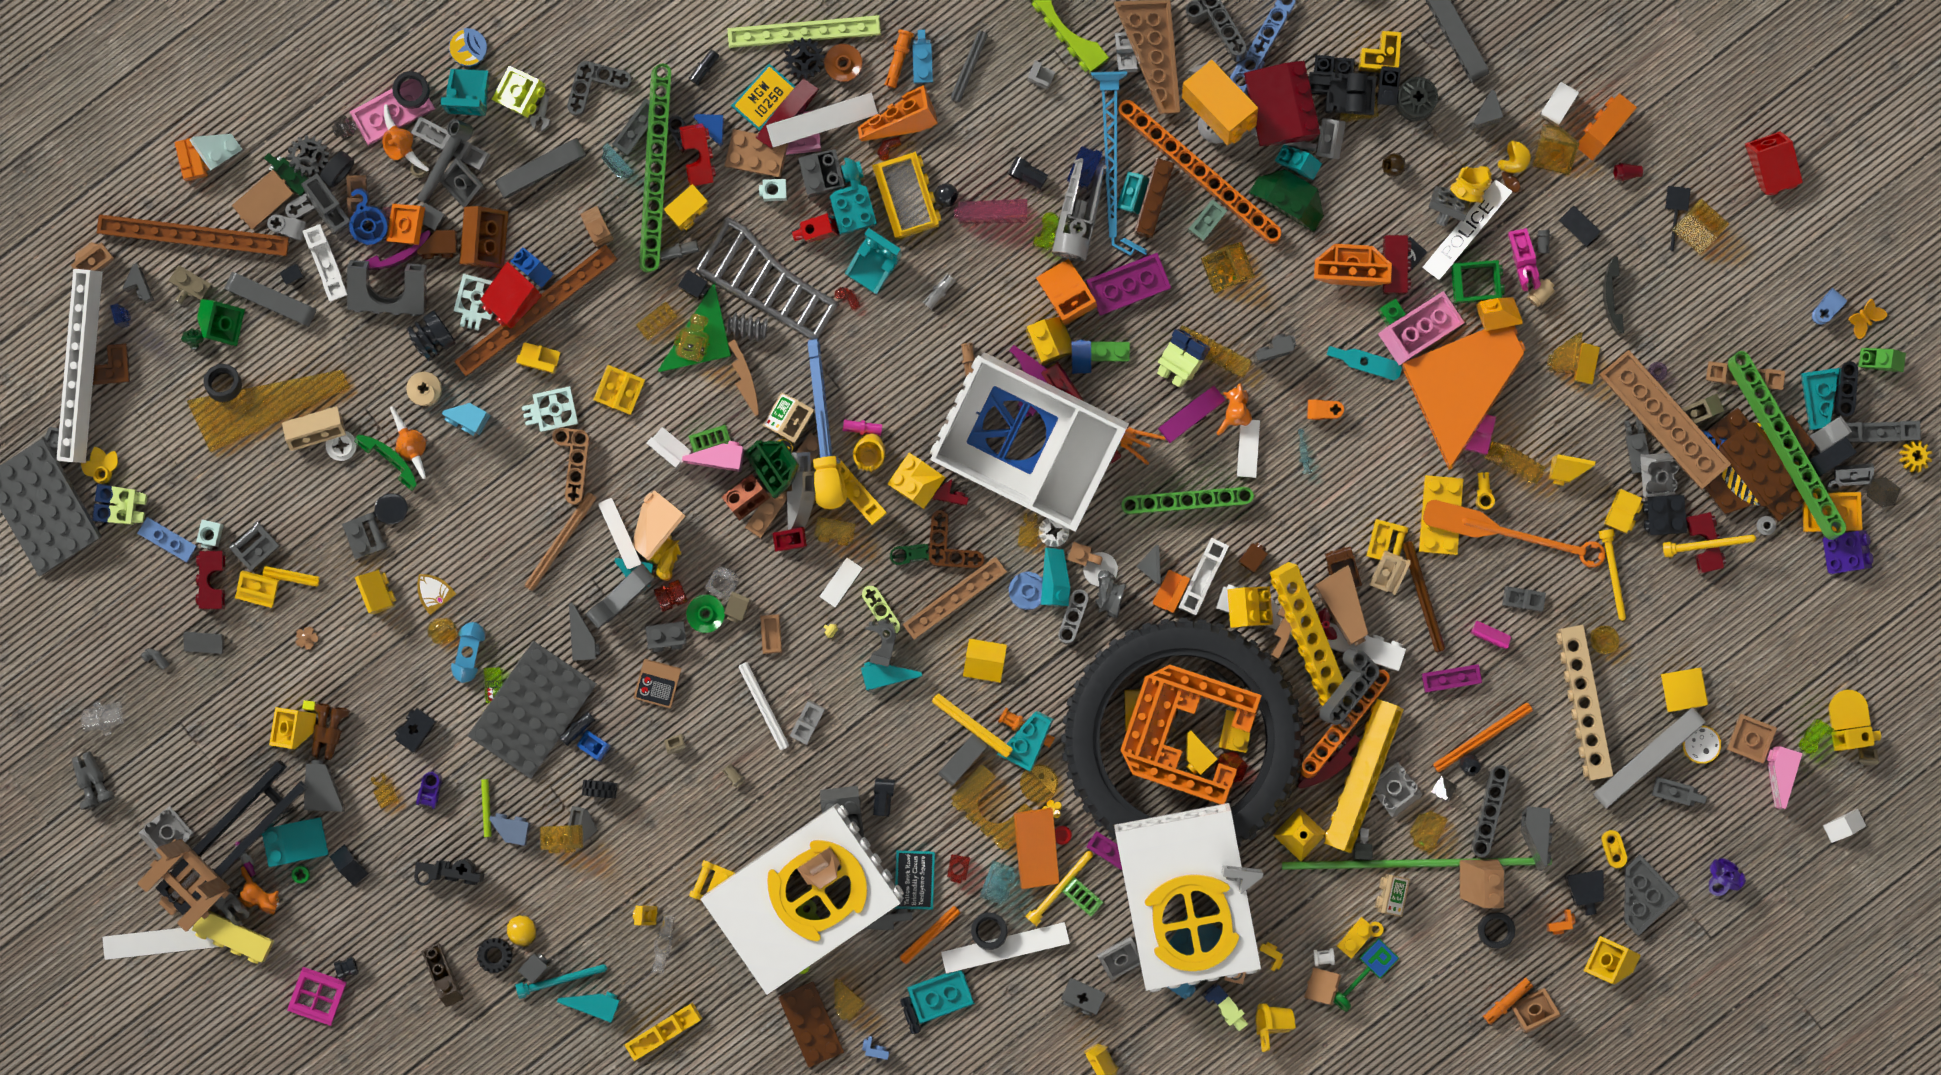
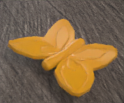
[1848,299,1887,339]

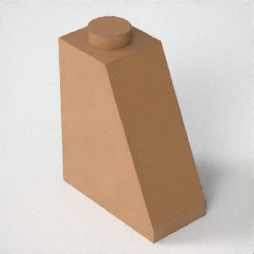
[580,206,614,248]

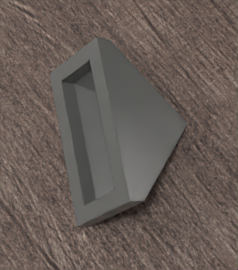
[1136,545,1161,585]
[564,806,598,847]

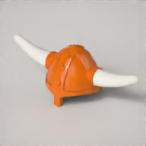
[382,104,429,171]
[390,406,427,479]

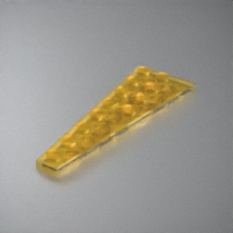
[187,370,350,453]

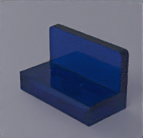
[1067,146,1103,190]

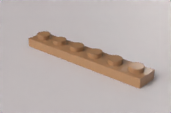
[745,433,820,538]
[903,557,1007,640]

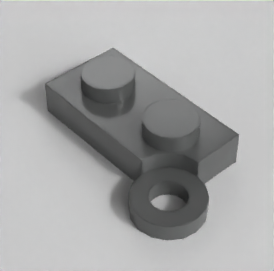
[1827,463,1874,493]

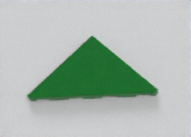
[658,285,731,373]

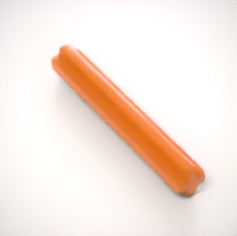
[900,906,960,964]

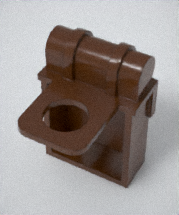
[1324,547,1362,588]

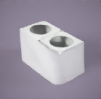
[1540,82,1579,127]

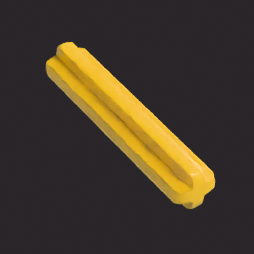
[263,566,320,587]

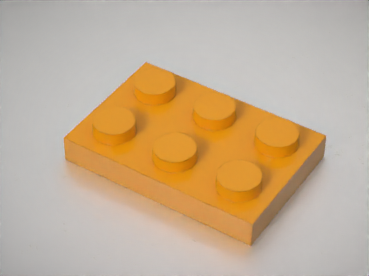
[1802,492,1862,532]

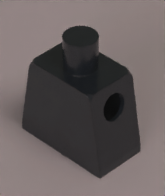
[1564,870,1604,916]

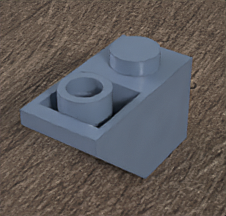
[490,813,530,846]

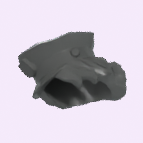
[1095,570,1126,618]

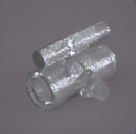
[81,701,124,736]

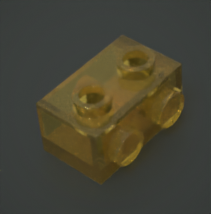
[815,517,856,546]
[540,825,583,853]

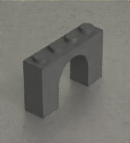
[347,260,427,316]

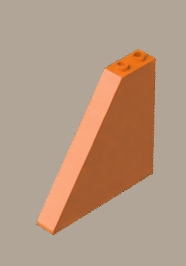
[1402,325,1526,470]

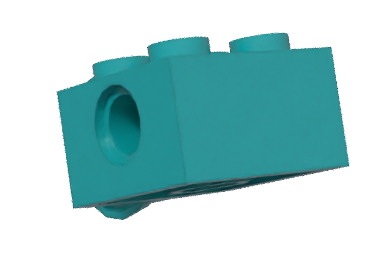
[830,158,877,236]

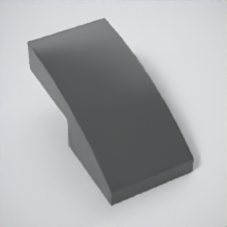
[1502,586,1546,612]

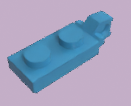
[912,30,933,84]

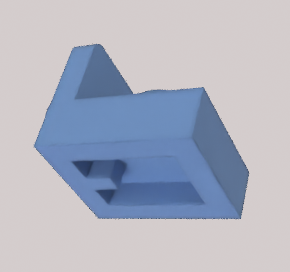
[862,1036,889,1060]

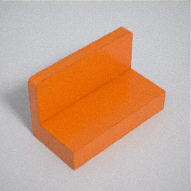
[1153,570,1190,614]

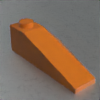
[858,85,938,141]

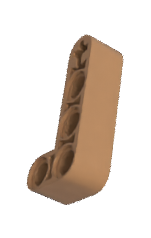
[552,428,590,505]

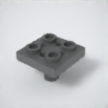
[1428,186,1470,226]

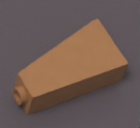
[1313,565,1368,646]

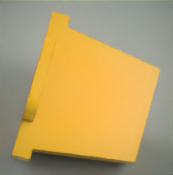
[1255,1003,1296,1052]

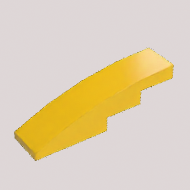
[624,1002,703,1061]

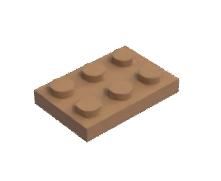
[725,129,788,178]

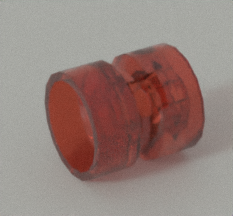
[654,579,688,612]

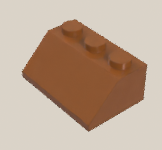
[460,206,508,269]

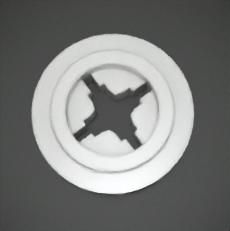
[326,431,356,461]
[1039,518,1069,547]

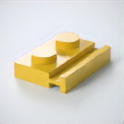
[235,570,279,608]
[1219,710,1250,753]

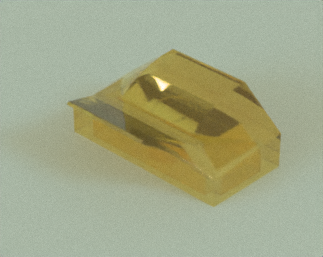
[1410,810,1448,853]

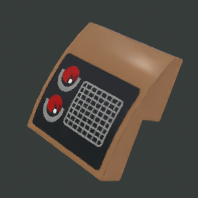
[634,659,682,709]

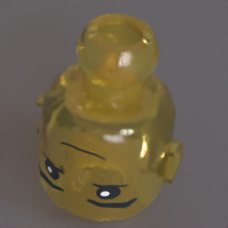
[674,313,710,362]

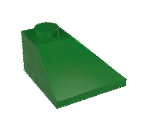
[197,299,245,346]

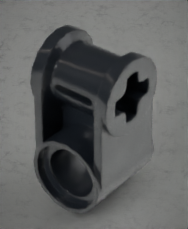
[668,116,687,154]

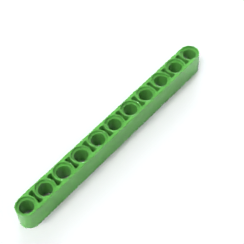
[639,63,671,273]
[1728,351,1846,540]

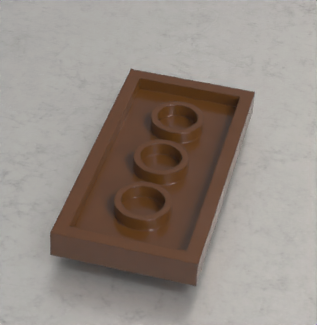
[778,981,844,1068]

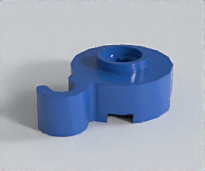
[349,188,389,245]

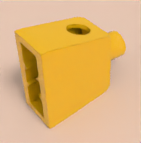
[1831,726,1881,751]

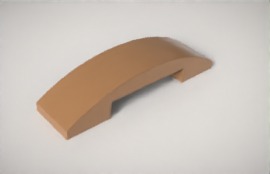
[1706,361,1785,390]

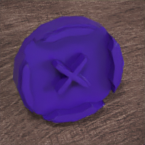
[1709,858,1746,896]

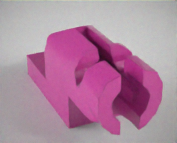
[1508,228,1541,291]

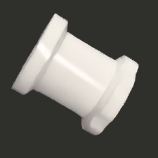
[1314,948,1335,967]

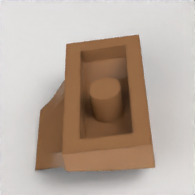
[71,242,114,271]
[797,847,841,889]

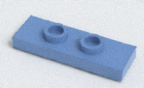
[137,517,197,563]

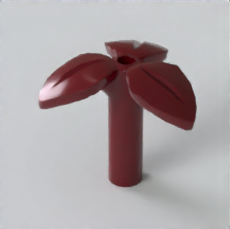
[1309,608,1337,640]

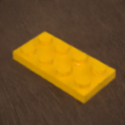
[1418,475,1463,555]

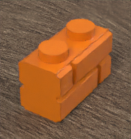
[174,138,210,181]

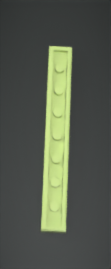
[727,15,881,48]

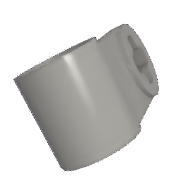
[267,215,306,241]

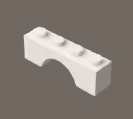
[1178,538,1229,616]

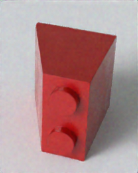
[1745,131,1803,196]
[480,262,542,329]

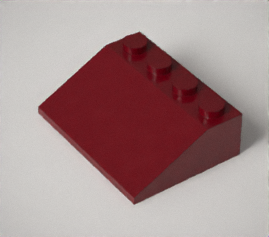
[1244,61,1320,146]

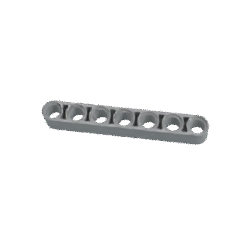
[1593,708,1706,809]

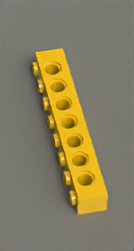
[1270,562,1344,707]

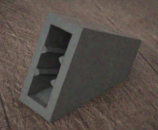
[304,760,345,812]

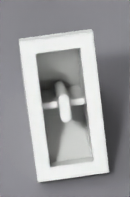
[1823,809,1866,843]

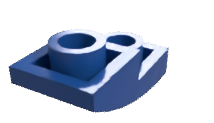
[1071,340,1091,374]

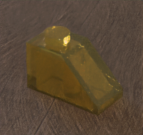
[834,977,865,1021]

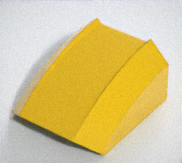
[1084,1044,1119,1075]

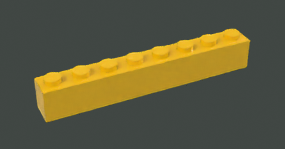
[1324,699,1404,853]

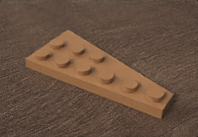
[1114,0,1180,114]

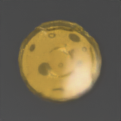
[1020,764,1058,803]

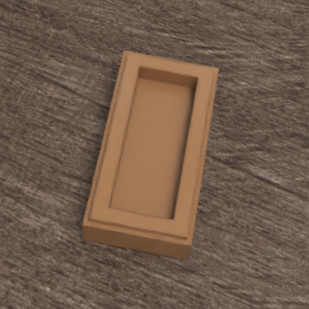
[760,614,782,654]

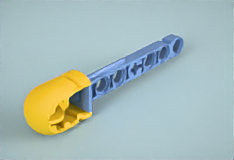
[808,339,847,509]

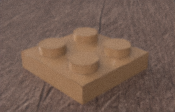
[1726,714,1777,764]

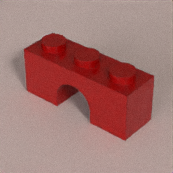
[679,123,716,186]

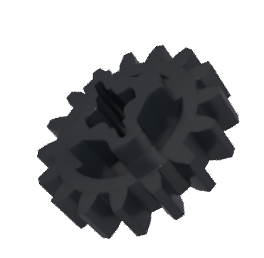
[783,37,825,79]

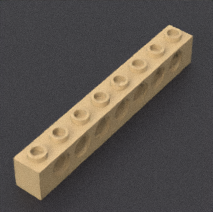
[1556,625,1613,780]

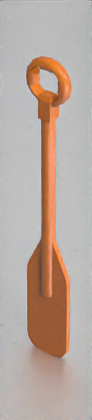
[1423,500,1605,568]

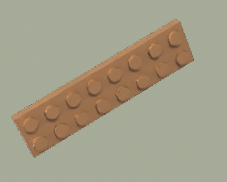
[1599,350,1731,490]

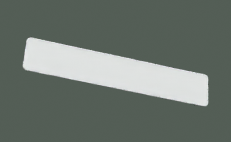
[598,498,641,569]

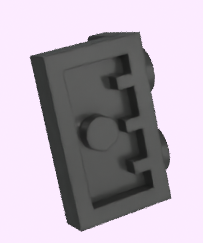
[645,621,687,653]

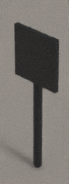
[1665,186,1691,251]

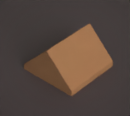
[1511,988,1561,1033]

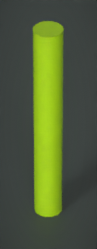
[481,779,492,837]

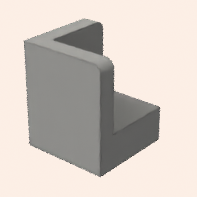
[1027,60,1055,89]

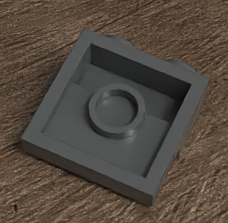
[1253,333,1297,364]

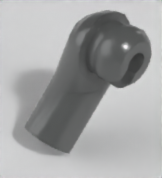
[141,648,170,670]

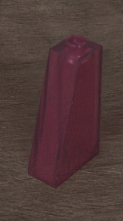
[954,199,1027,223]

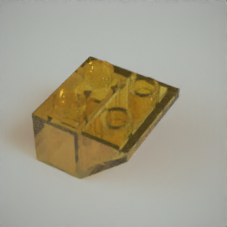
[1672,199,1729,255]

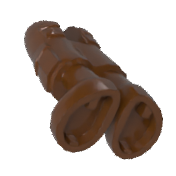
[312,703,350,760]

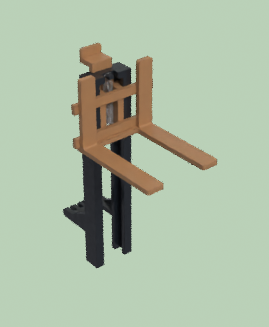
[138,760,308,932]

